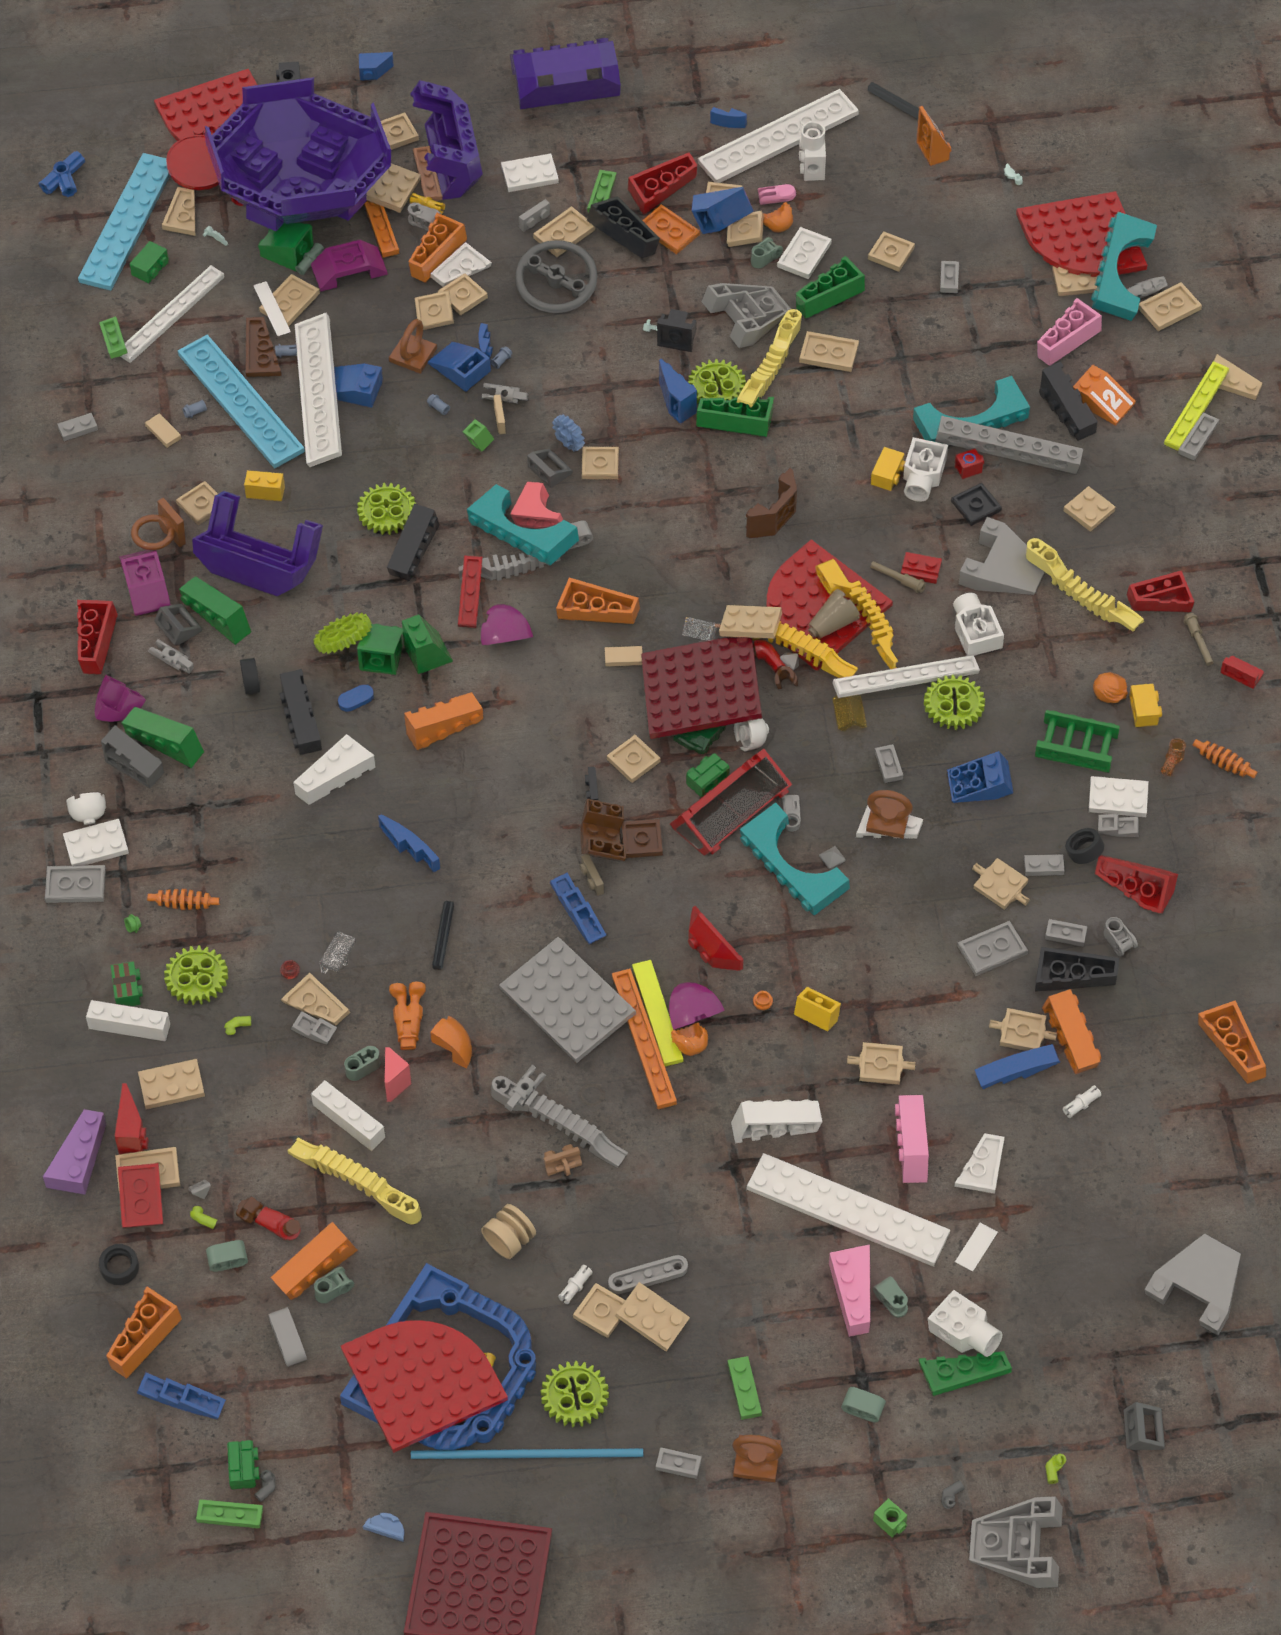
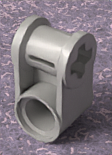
[408,203,441,231]
[1103,917,1138,956]

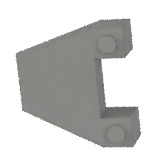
[702,283,791,348]
[959,517,1045,595]
[1145,1234,1241,1335]
[969,1497,1063,1588]

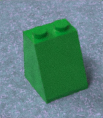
[258,223,314,271]
[402,615,453,674]
[357,624,404,675]

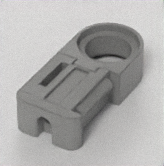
[782,795,801,832]

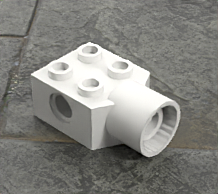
[799,121,826,181]
[903,437,948,502]
[953,593,1004,656]
[928,1290,1002,1357]

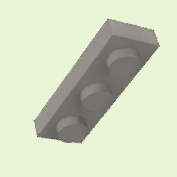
[1178,413,1219,461]

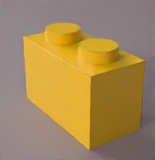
[871,447,906,491]
[244,470,285,501]
[1129,684,1162,727]
[794,987,841,1031]

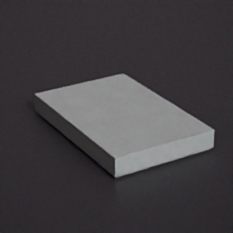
[45,865,106,903]
[957,921,1028,976]

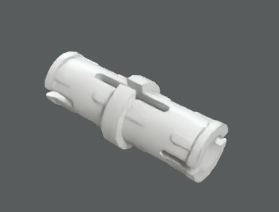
[1063,1085,1101,1118]
[558,1265,593,1304]

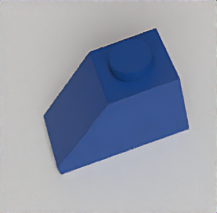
[359,52,394,80]

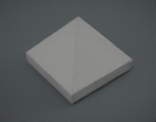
[780,652,799,670]
[819,846,846,870]
[188,1180,211,1199]

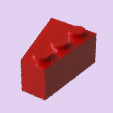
[1126,570,1195,612]

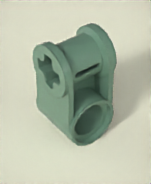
[751,237,783,269]
[314,1266,355,1303]
[873,1276,908,1317]

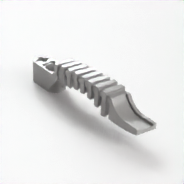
[458,521,593,581]
[491,1076,628,1168]

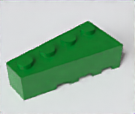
[796,256,865,318]
[696,397,774,437]
[179,576,251,645]
[122,707,204,768]

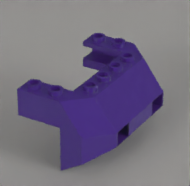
[510,38,621,109]
[410,80,483,200]
[192,491,323,596]

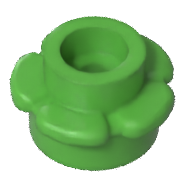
[124,914,141,933]

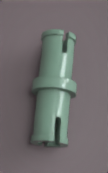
[295,243,324,275]

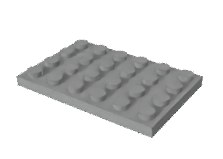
[499,937,636,1063]

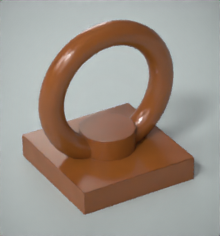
[389,319,437,374]
[131,498,186,550]
[866,790,913,839]
[732,1435,783,1483]

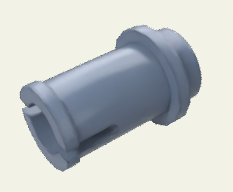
[275,344,297,358]
[490,346,512,369]
[427,394,450,415]
[182,400,207,418]

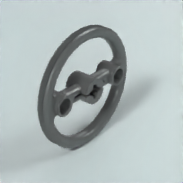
[515,240,597,313]

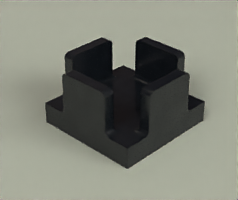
[657,309,697,352]

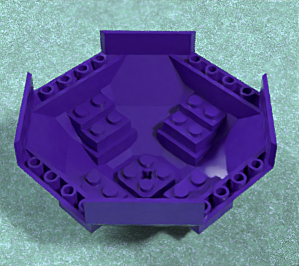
[205,77,391,231]

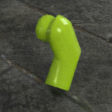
[224,1016,251,1035]
[190,1206,217,1229]
[1045,1453,1066,1484]

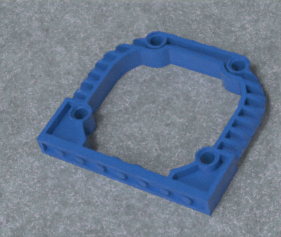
[340,1263,536,1450]

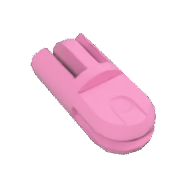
[757,184,796,205]

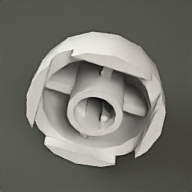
[734,718,769,751]
[66,792,106,825]

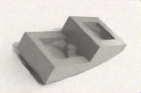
[1098,814,1139,837]
[291,1011,337,1044]

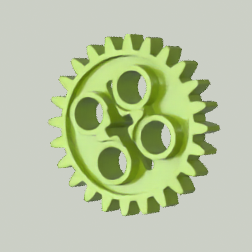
[688,359,746,404]
[357,483,416,535]
[313,612,372,654]
[924,674,985,730]
[164,945,228,1005]
[541,1361,609,1427]

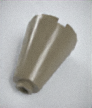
[808,589,860,639]

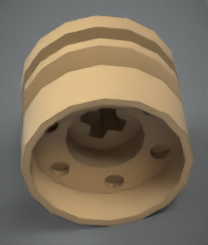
[481,1204,536,1259]

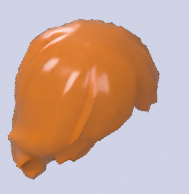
[763,202,793,233]
[1093,672,1128,703]
[671,1023,708,1056]

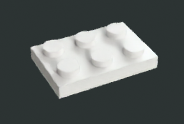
[501,154,559,192]
[777,227,832,279]
[1089,776,1148,817]
[63,819,129,866]

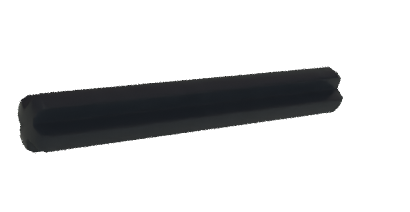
[868,82,919,119]
[432,900,454,970]

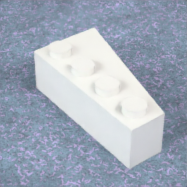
[294,734,376,805]
[731,1100,822,1143]

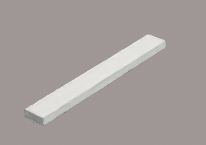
[120,265,224,363]
[833,655,980,698]

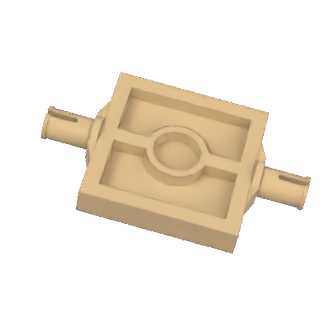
[972,858,1030,910]
[989,1008,1057,1051]
[847,1042,915,1085]

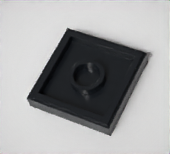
[951,483,1002,526]

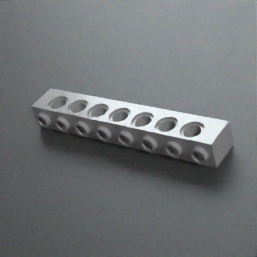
[935,416,1083,474]

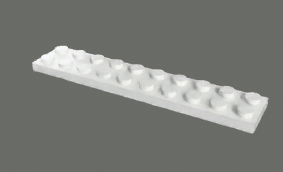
[698,89,859,183]
[295,313,342,467]
[747,1153,950,1267]

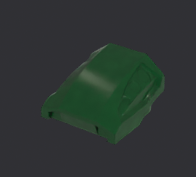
[673,725,726,754]

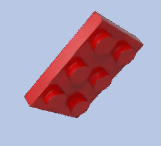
[118,1163,164,1228]

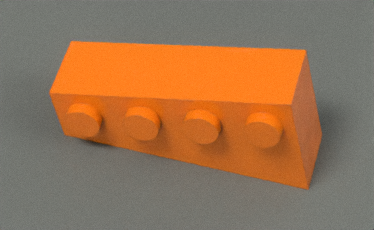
[408,213,467,282]
[556,578,640,624]
[404,692,483,750]
[1042,989,1101,1074]
[1198,1000,1266,1084]
[271,1222,358,1300]
[106,1286,182,1379]

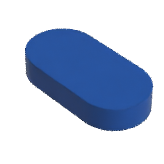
[338,685,374,712]

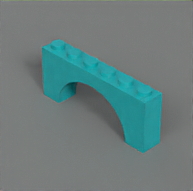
[1091,212,1157,321]
[913,376,1030,445]
[467,484,579,565]
[740,803,850,915]

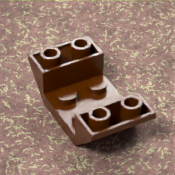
[746,468,797,538]
[581,799,626,862]

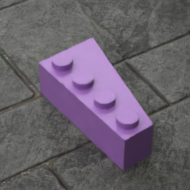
[43,1109,106,1194]

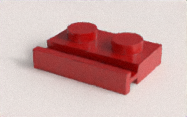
[901,552,942,584]

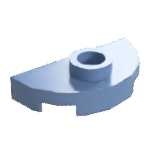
[363,1513,405,1542]

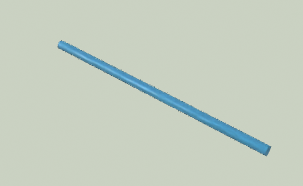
[411,1448,643,1459]

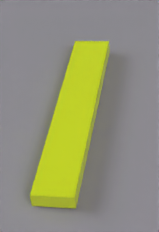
[1164,361,1229,451]
[632,960,683,1067]

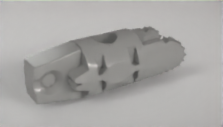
[1127,276,1168,299]
[482,383,529,404]
[148,639,194,674]
[505,1065,546,1111]

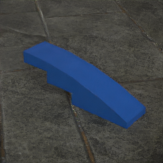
[378,814,440,872]
[550,872,606,944]
[975,1044,1060,1089]
[137,1373,226,1419]

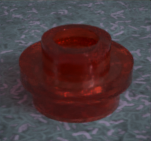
[280,960,300,979]

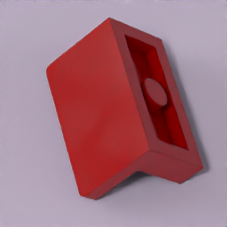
[1220,656,1264,689]

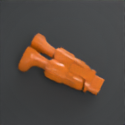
[389,982,426,1050]

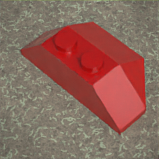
[688,906,743,971]

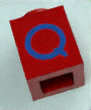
[955,448,984,479]

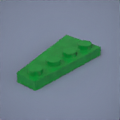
[919,1351,1012,1396]

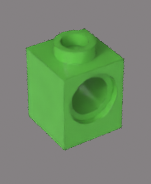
[463,419,494,452]
[873,1498,907,1537]

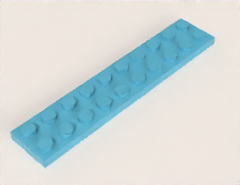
[78,153,170,291]
[178,334,305,469]

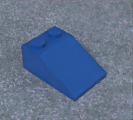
[334,363,383,408]

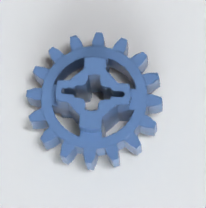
[552,414,585,452]

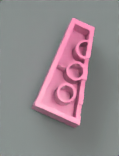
[1037,298,1102,366]
[895,1095,929,1183]
[829,1245,870,1337]

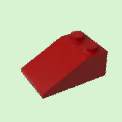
[115,1083,149,1155]

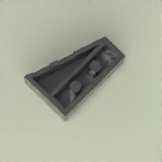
[101,726,164,788]

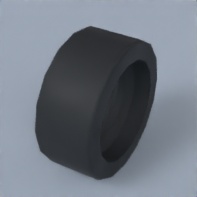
[240,658,260,694]
[1065,828,1105,864]
[99,1244,139,1285]

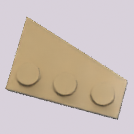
[162,187,196,236]
[1214,354,1262,400]
[281,973,350,1026]

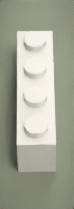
[86,1000,170,1041]
[311,1080,385,1151]

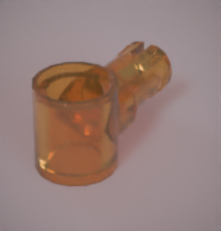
[1161,738,1186,776]

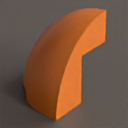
[430,1016,472,1069]

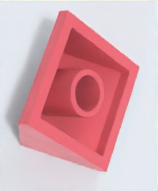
[385,1047,411,1102]

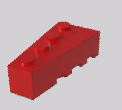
[628,152,697,215]
[77,600,118,674]

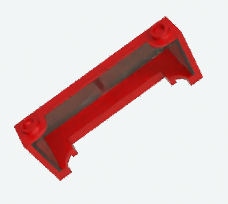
[670,749,792,856]

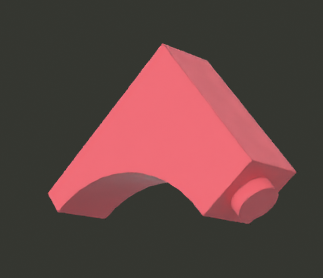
[510,482,563,529]

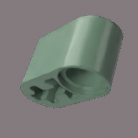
[344,1046,381,1081]
[206,1240,248,1272]
[841,1387,886,1422]

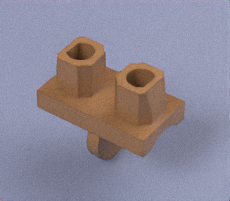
[544,1144,582,1176]

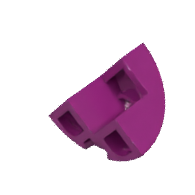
[481,604,533,645]
[95,675,146,722]
[669,982,725,1030]

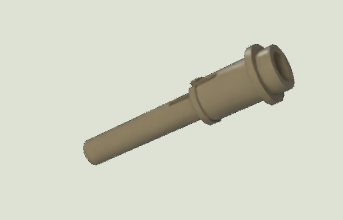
[870,561,926,593]
[1184,613,1214,666]

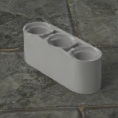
[268,1307,307,1367]

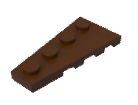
[245,317,282,377]

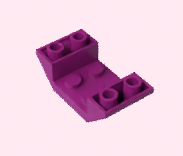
[311,240,388,292]
[119,550,171,616]

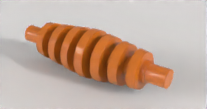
[1193,739,1258,779]
[147,889,220,910]

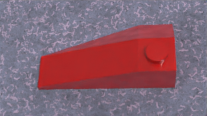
[1095,855,1178,914]

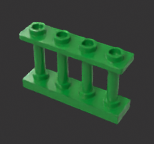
[1035,710,1120,773]

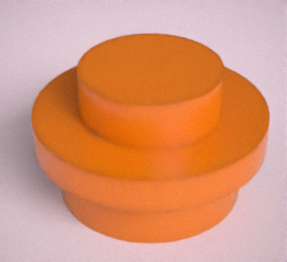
[753,991,773,1010]

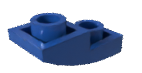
[710,107,747,128]
[478,323,493,357]

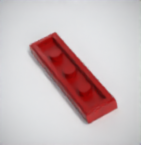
[458,555,483,628]

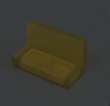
[832,695,867,731]

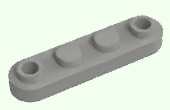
[608,1255,688,1294]

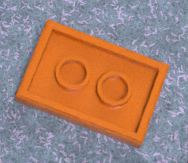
[642,204,700,254]

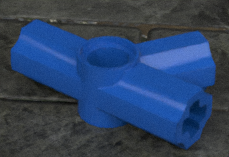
[39,151,85,197]

